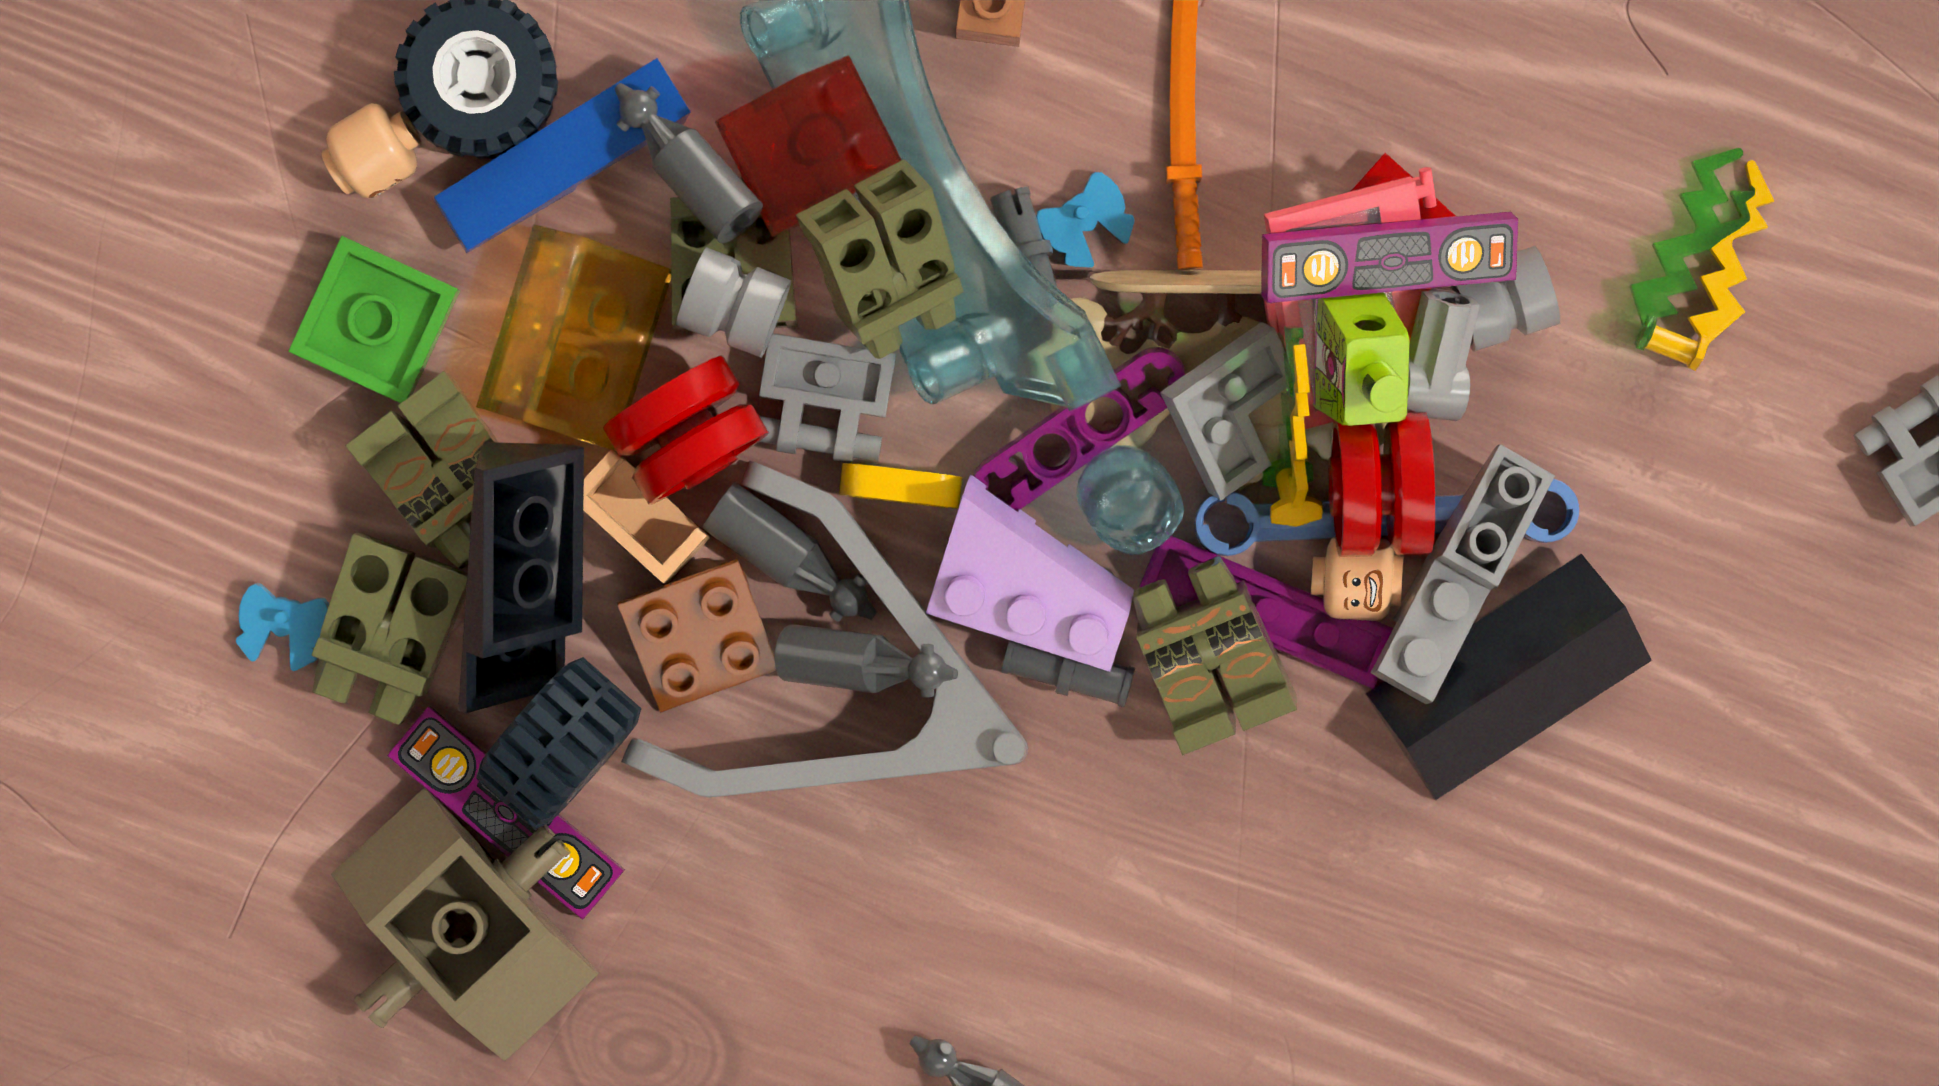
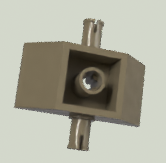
[331,787,599,1061]

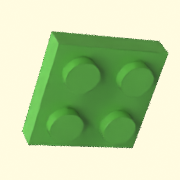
[288,236,460,403]

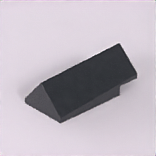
[458,442,584,713]
[1365,554,1652,800]

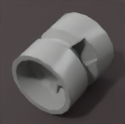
[1450,246,1560,352]
[676,247,791,358]

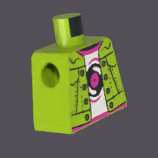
[1313,292,1410,426]

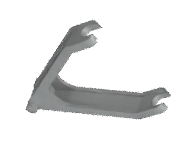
[621,460,1029,798]

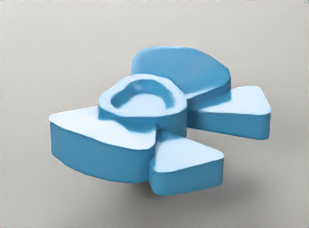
[1036,172,1135,268]
[236,583,329,671]

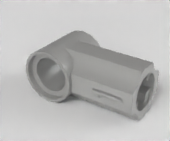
[1407,288,1480,421]

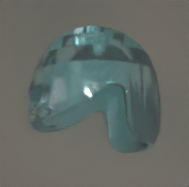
[1076,445,1184,555]

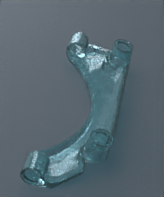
[740,0,1122,411]

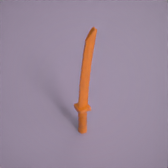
[1165,0,1203,271]

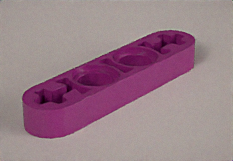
[973,347,1185,511]

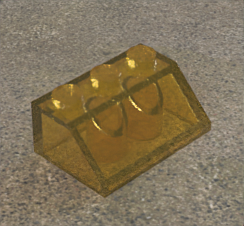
[476,224,671,451]

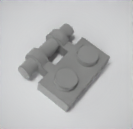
[759,334,896,463]
[1854,376,1939,527]

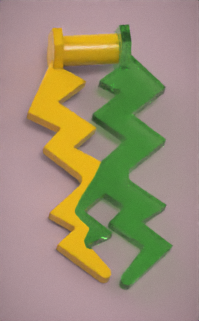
[1630,148,1774,371]
[1262,326,1323,527]

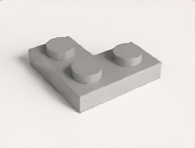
[1160,322,1291,500]

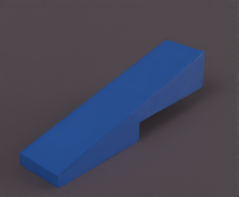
[433,58,691,253]

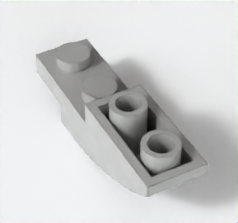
[1371,444,1555,704]

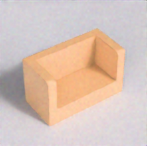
[583,449,711,584]

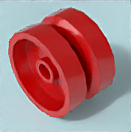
[602,355,769,505]
[1328,412,1435,557]

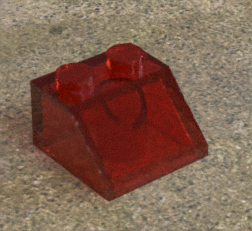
[715,55,902,237]

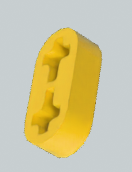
[838,463,963,509]

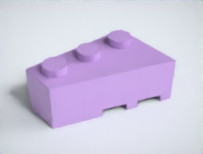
[926,474,1134,672]

